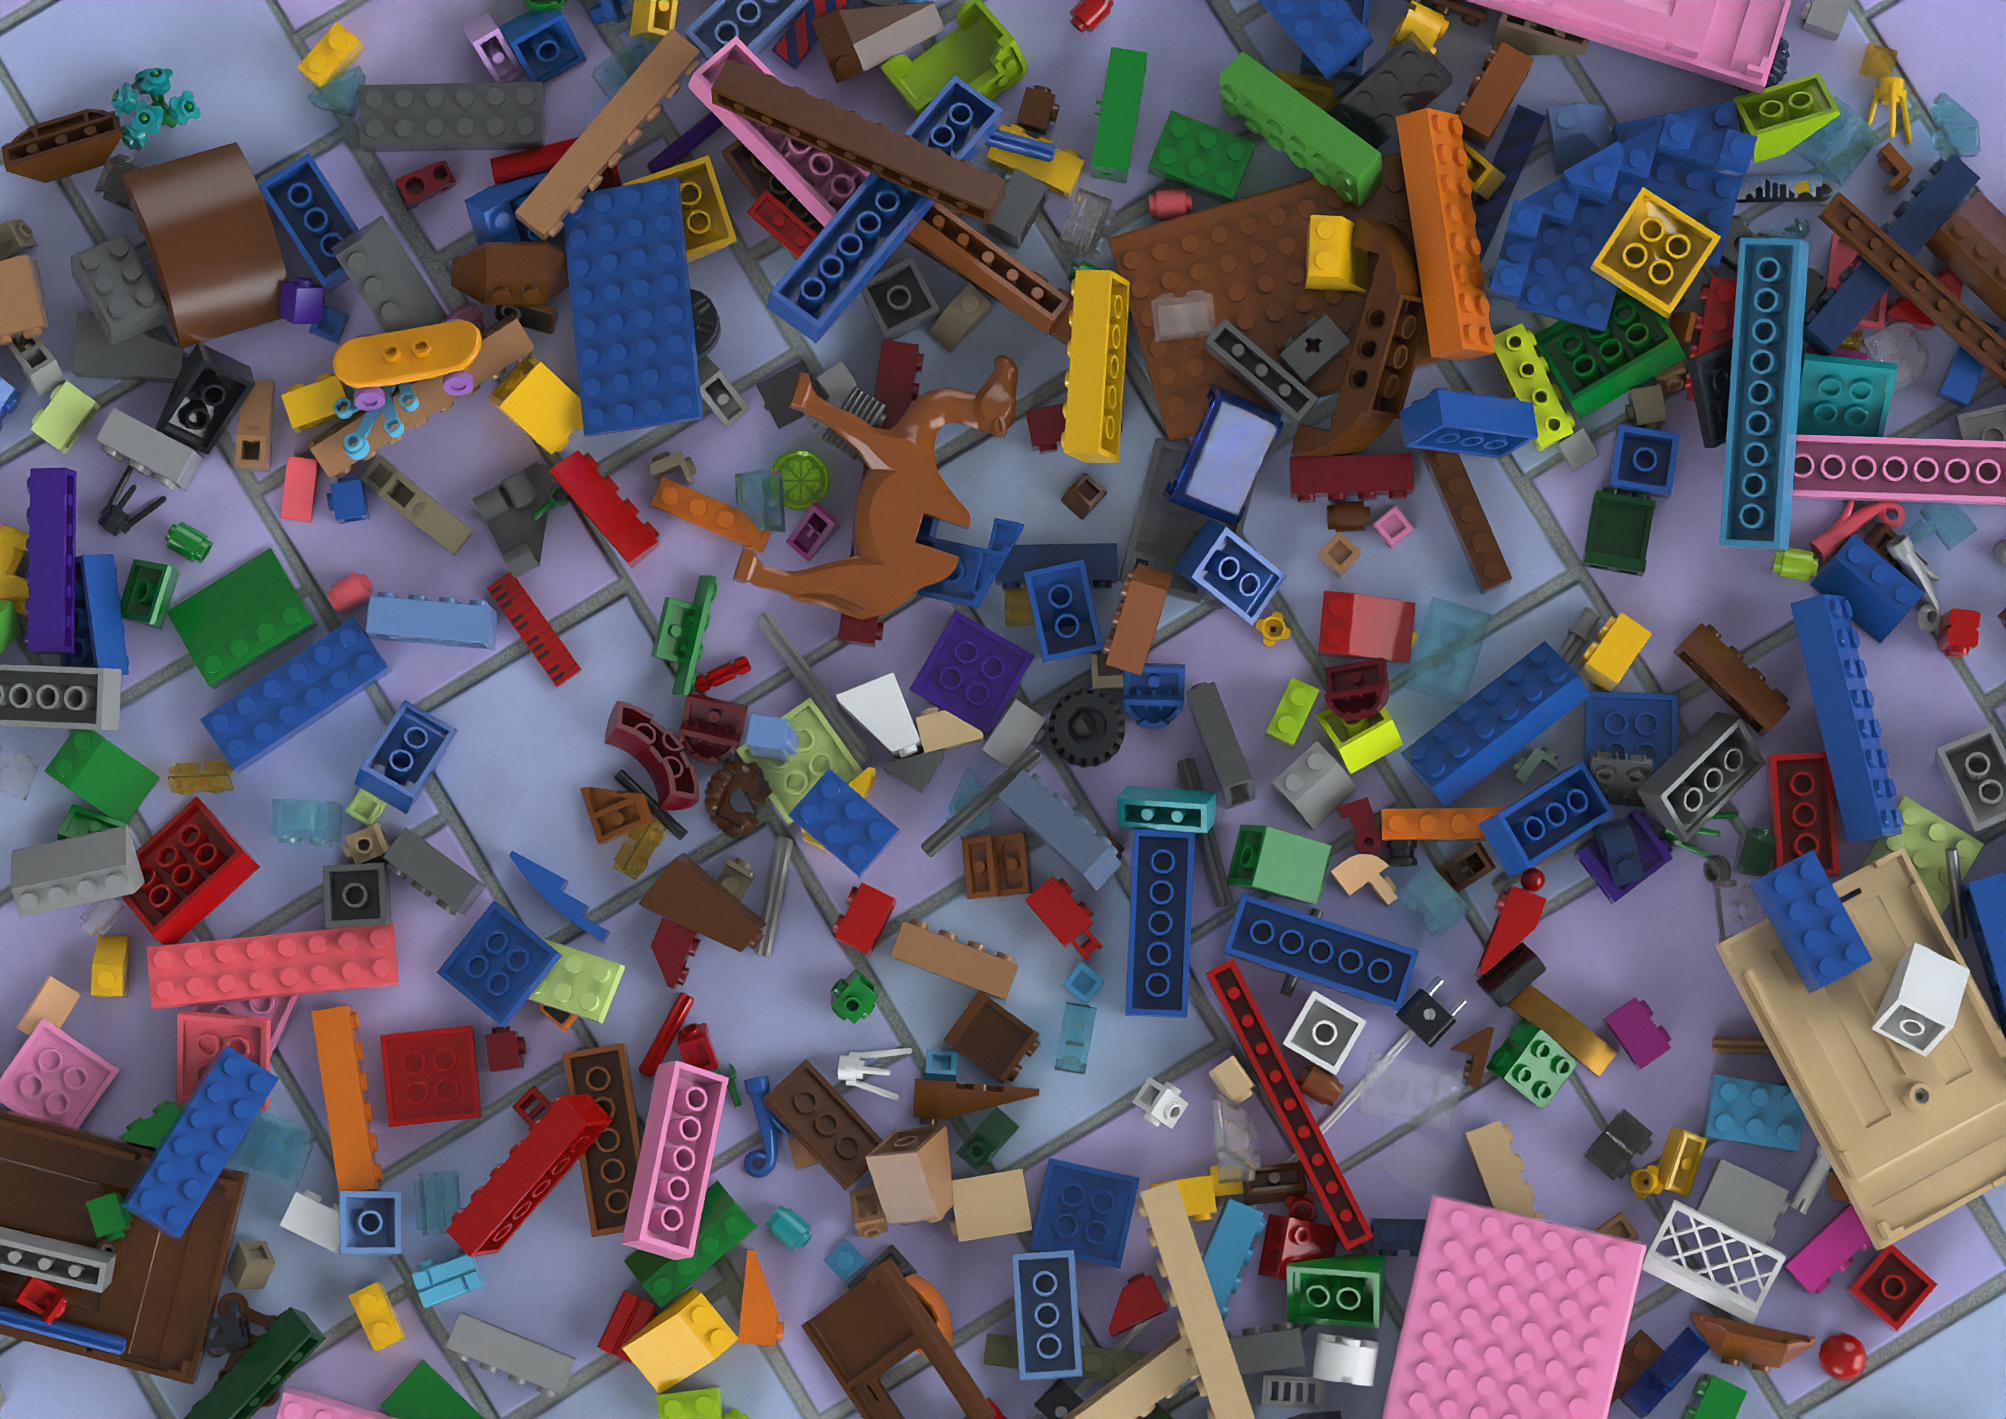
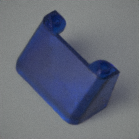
[1162,383,1284,525]

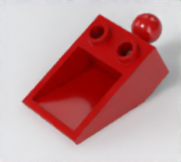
[1475,868,1547,977]

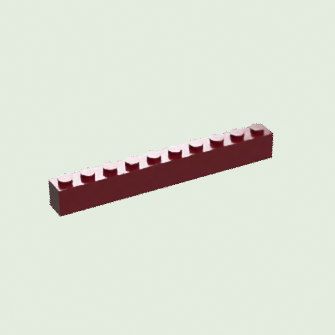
[838,339,924,648]

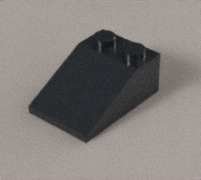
[155,342,256,455]

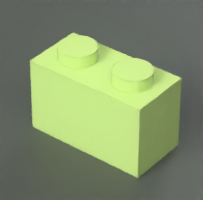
[30,380,101,455]

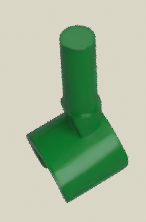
[531,487,570,521]
[716,1063,742,1107]

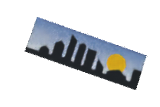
[1737,174,1822,203]

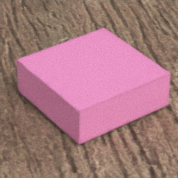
[1371,505,1415,549]

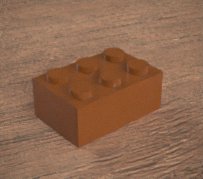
[1454,42,1534,150]
[1103,563,1173,675]

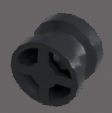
[1387,840,1418,867]

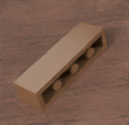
[890,918,1019,1001]

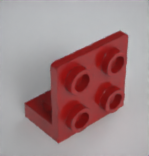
[1258,1214,1338,1280]

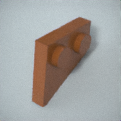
[580,787,653,844]

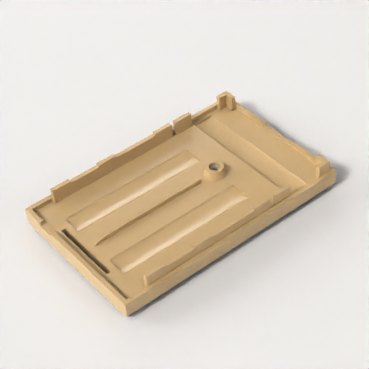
[1715,847,2006,1250]

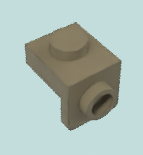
[647,451,697,485]

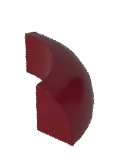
[604,701,699,811]

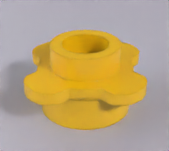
[1255,611,1291,647]
[1630,1165,1663,1200]

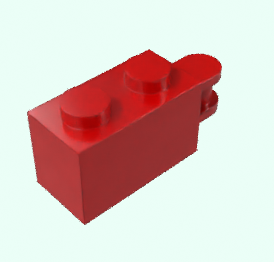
[1025,876,1103,961]

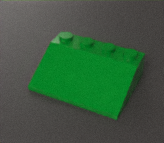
[1534,287,1686,420]
[167,548,318,689]

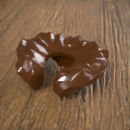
[704,761,772,838]

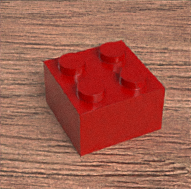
[832,882,897,957]
[1844,1244,1938,1331]

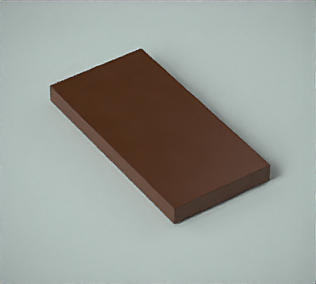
[761,1059,883,1191]

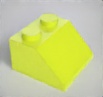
[1316,707,1404,774]

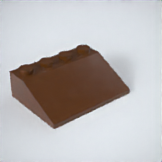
[1925,191,2006,323]

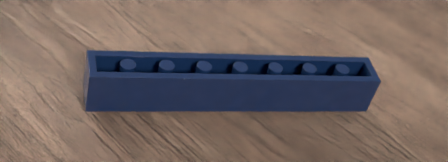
[1803,154,1980,356]

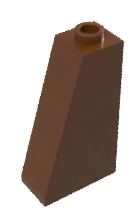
[638,853,767,952]

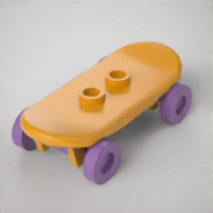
[332,319,482,411]

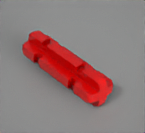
[694,656,751,693]

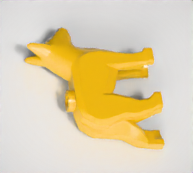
[0,525,29,618]

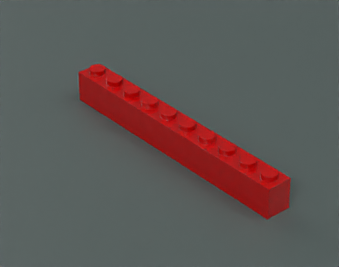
[1205,959,1374,1252]

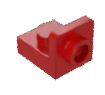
[677,1023,719,1071]

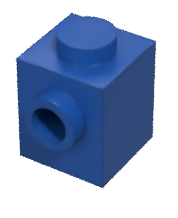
[327,476,370,524]

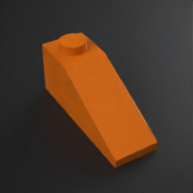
[738,1249,784,1346]

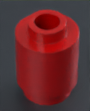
[1069,0,1114,33]

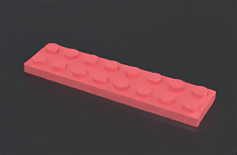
[146,923,399,1010]

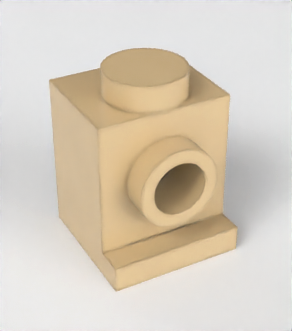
[342,823,391,864]

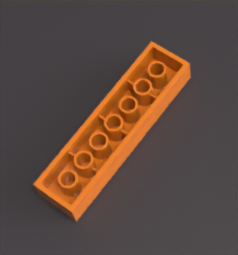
[1396,108,1494,361]

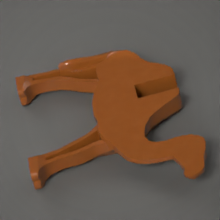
[732,355,1018,620]

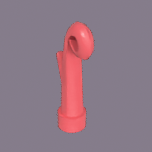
[1809,500,1906,562]

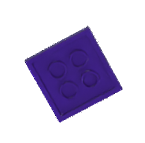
[909,610,1035,736]

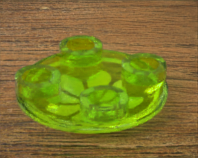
[770,450,830,510]

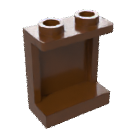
[943,990,1041,1084]

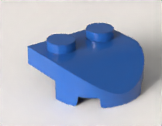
[1123,663,1185,729]

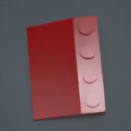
[120,796,260,945]

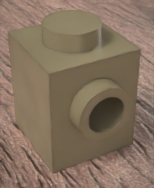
[1625,384,1668,430]

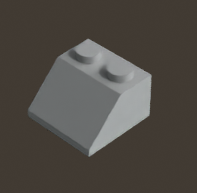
[1271,741,1358,830]

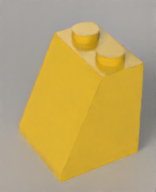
[1305,215,1368,292]
[487,356,583,455]

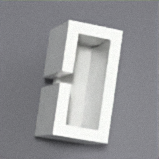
[280,1189,339,1252]

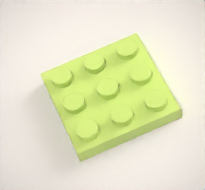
[736,697,863,825]
[1860,796,1984,916]

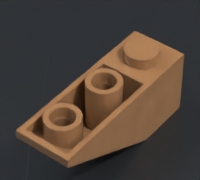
[234,380,275,472]

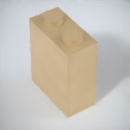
[949,1169,1033,1242]

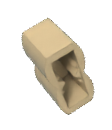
[1208,1055,1255,1105]

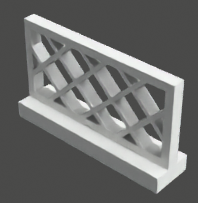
[1642,1200,1786,1325]

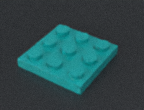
[1796,353,1897,437]

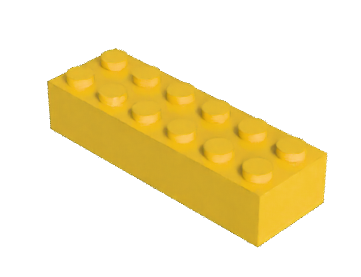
[1061,270,1130,463]

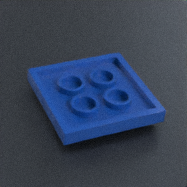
[1584,691,1678,775]
[436,901,562,1028]
[1030,1158,1140,1269]

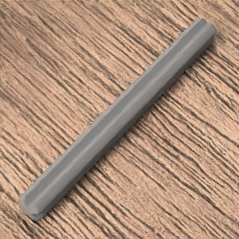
[756,611,872,765]

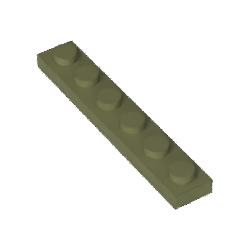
[983,1333,1147,1381]

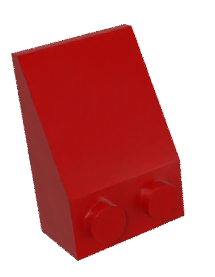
[1318,591,1415,664]

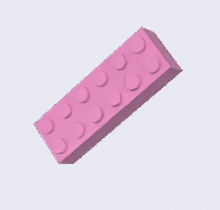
[621,1060,729,1260]

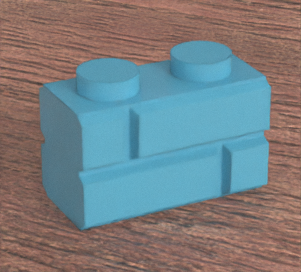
[411,1248,485,1308]

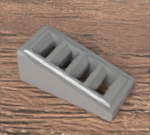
[1261,1374,1325,1409]

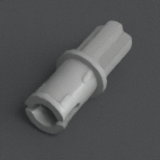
[1557,607,1602,665]

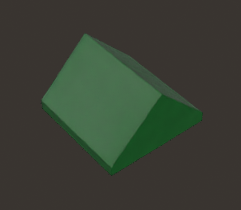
[120,559,180,630]

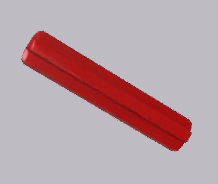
[639,992,694,1078]

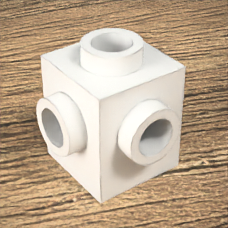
[1132,1077,1189,1129]

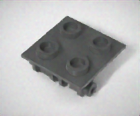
[1589,750,1653,807]

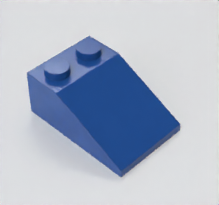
[1174,519,1287,626]
[1024,559,1104,664]
[354,700,457,814]

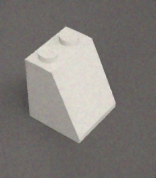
[836,673,922,759]
[1871,942,1970,1057]

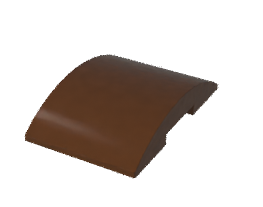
[121,142,288,349]

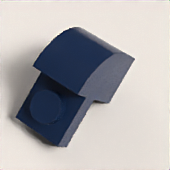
[1592,818,1645,887]

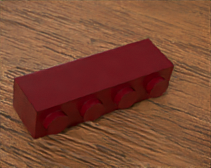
[1289,453,1414,503]

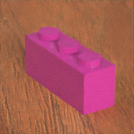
[1782,1203,1873,1294]

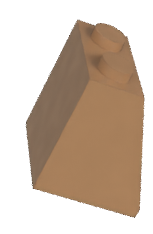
[0,254,49,346]
[865,1125,953,1226]

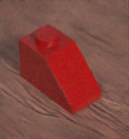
[1108,1273,1169,1337]

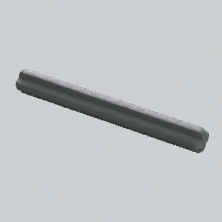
[921,747,1043,857]
[1177,758,1233,907]

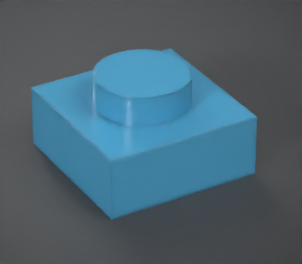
[1062,961,1105,1005]
[925,1049,958,1082]
[824,1239,868,1283]

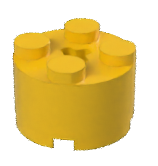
[1385,0,1449,55]

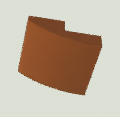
[961,832,1033,900]

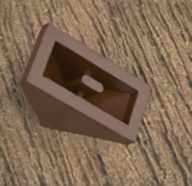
[1437,842,1496,896]

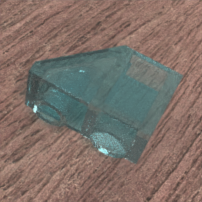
[1930,93,1981,159]

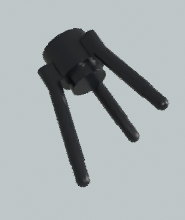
[97,465,167,536]

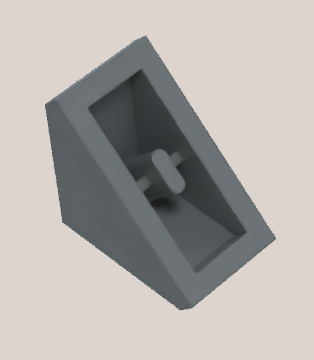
[883,749,945,794]

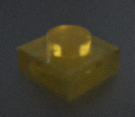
[1859,43,1898,80]

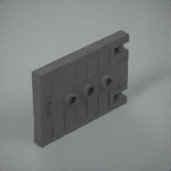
[1118,438,1259,610]

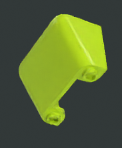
[880,0,1028,118]

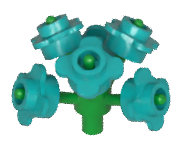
[111,68,200,152]

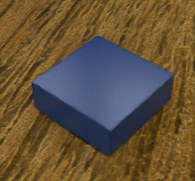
[309,305,350,344]

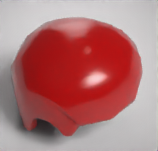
[1818,1333,1868,1381]

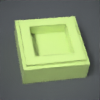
[344,788,388,827]

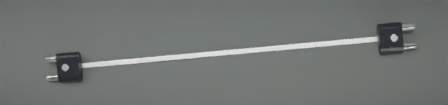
[1026,976,1467,1419]

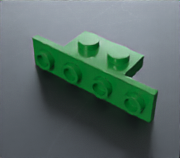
[651,575,717,695]

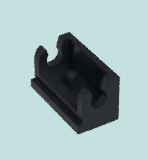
[207,1311,254,1355]

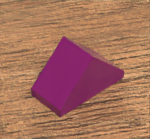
[786,502,840,562]

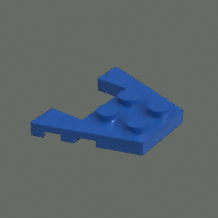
[916,515,1024,608]

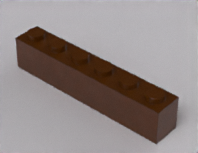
[1419,448,1513,595]

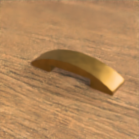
[1506,984,1618,1077]

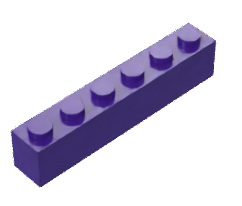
[25,468,77,654]

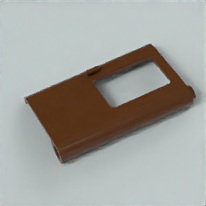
[801,1258,996,1419]

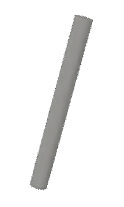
[1491,824,1599,894]

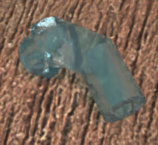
[1765,217,1810,240]

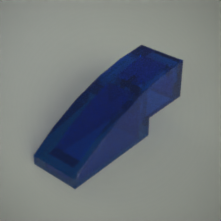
[1619,1326,1710,1419]

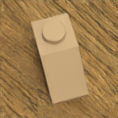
[915,707,984,753]

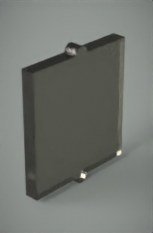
[756,361,823,429]

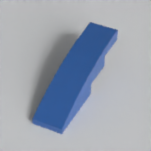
[509,851,610,943]

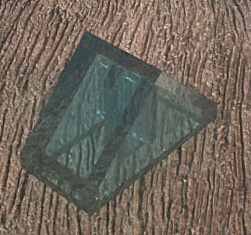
[307,66,366,118]

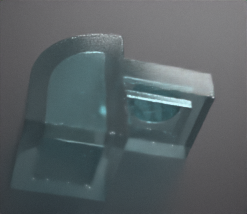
[1906,502,1978,551]

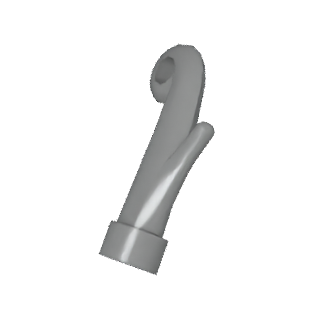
[1886,534,1941,632]

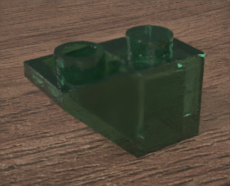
[1733,828,1777,878]
[956,1106,1020,1173]

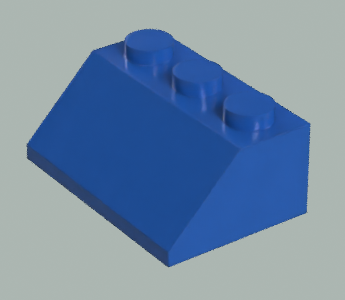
[1809,534,1925,643]

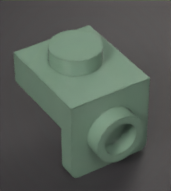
[1513,746,1561,786]

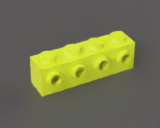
[1492,323,1576,452]

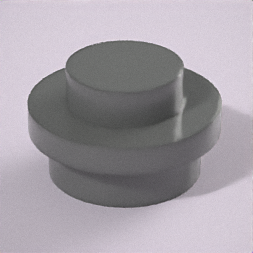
[1703,854,1731,885]

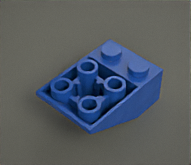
[464,171,564,246]

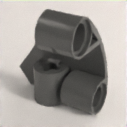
[473,462,553,579]

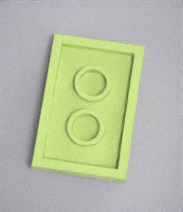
[528,938,625,1024]

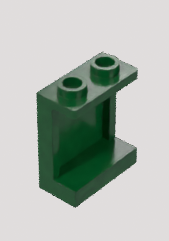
[1581,487,1657,577]

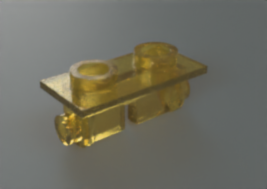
[168,761,234,795]
[613,819,667,881]

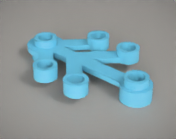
[333,382,419,460]

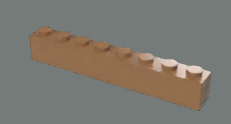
[515,29,701,241]
[307,313,536,479]

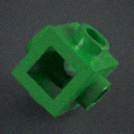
[830,969,879,1024]

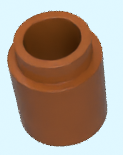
[1296,1064,1344,1107]

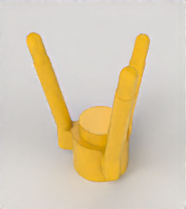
[1863,76,1912,144]

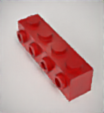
[1683,276,1737,402]

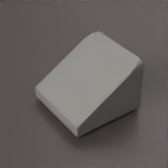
[1556,428,1599,472]

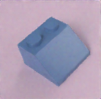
[339,1191,401,1257]

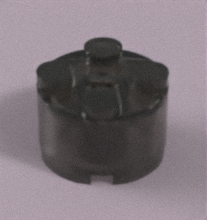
[93,153,149,212]

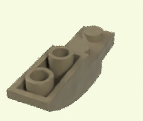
[361,455,474,555]

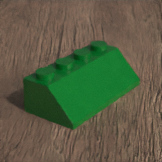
[624,1180,758,1309]

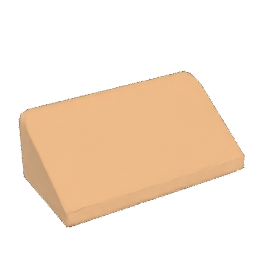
[16,975,80,1035]

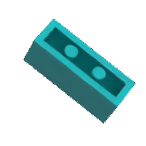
[1117,786,1216,833]

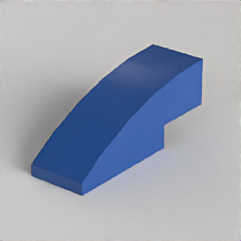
[1936,319,2000,409]

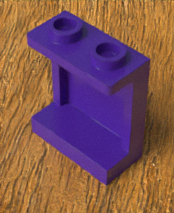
[1575,809,1673,904]

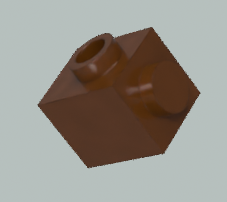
[1017,85,1060,135]

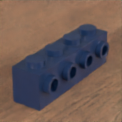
[1371,1218,1426,1257]

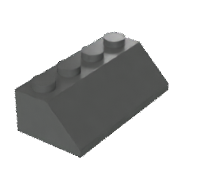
[331,215,447,333]
[1637,712,1766,842]

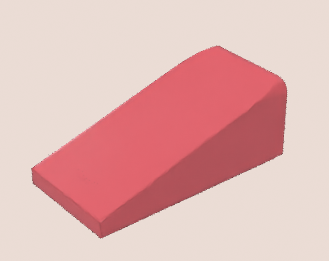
[280,456,320,523]

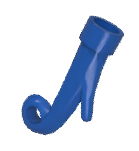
[744,1075,790,1178]

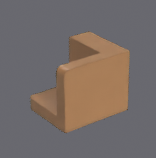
[1317,531,1362,579]

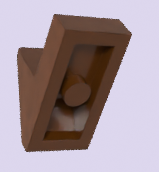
[1449,1026,1495,1089]

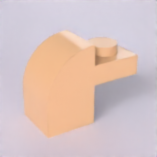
[1330,854,1398,907]

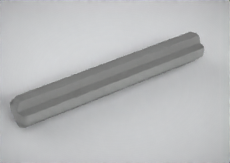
[755,836,793,957]

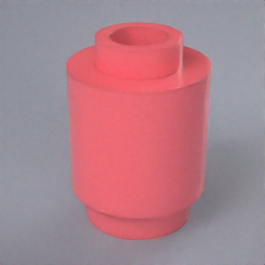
[1149,188,1193,220]
[326,571,374,614]

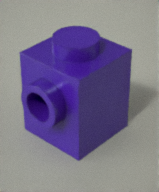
[279,277,325,324]

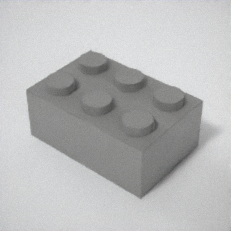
[96,407,203,491]

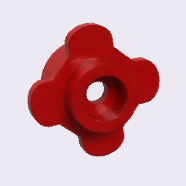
[1285,1192,1318,1222]

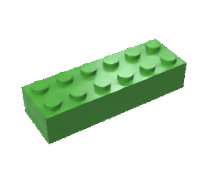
[1218,51,1383,208]

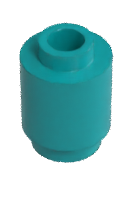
[765,1205,812,1250]

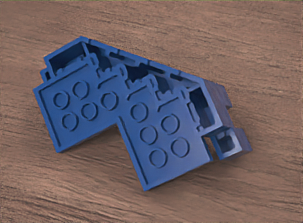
[1488,113,1757,332]

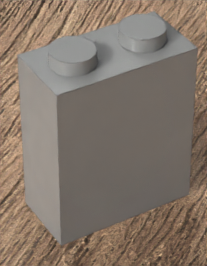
[1695,1159,1791,1244]

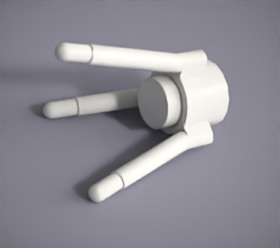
[838,1048,913,1100]

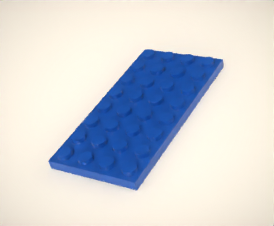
[563,177,703,437]

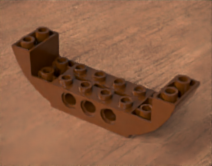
[1291,216,1427,457]

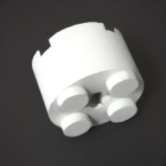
[1312,1333,1379,1386]

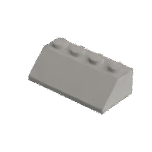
[11,825,145,918]

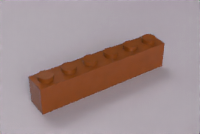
[909,202,1071,336]

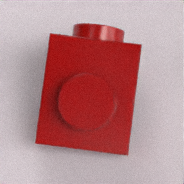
[14,1276,67,1325]

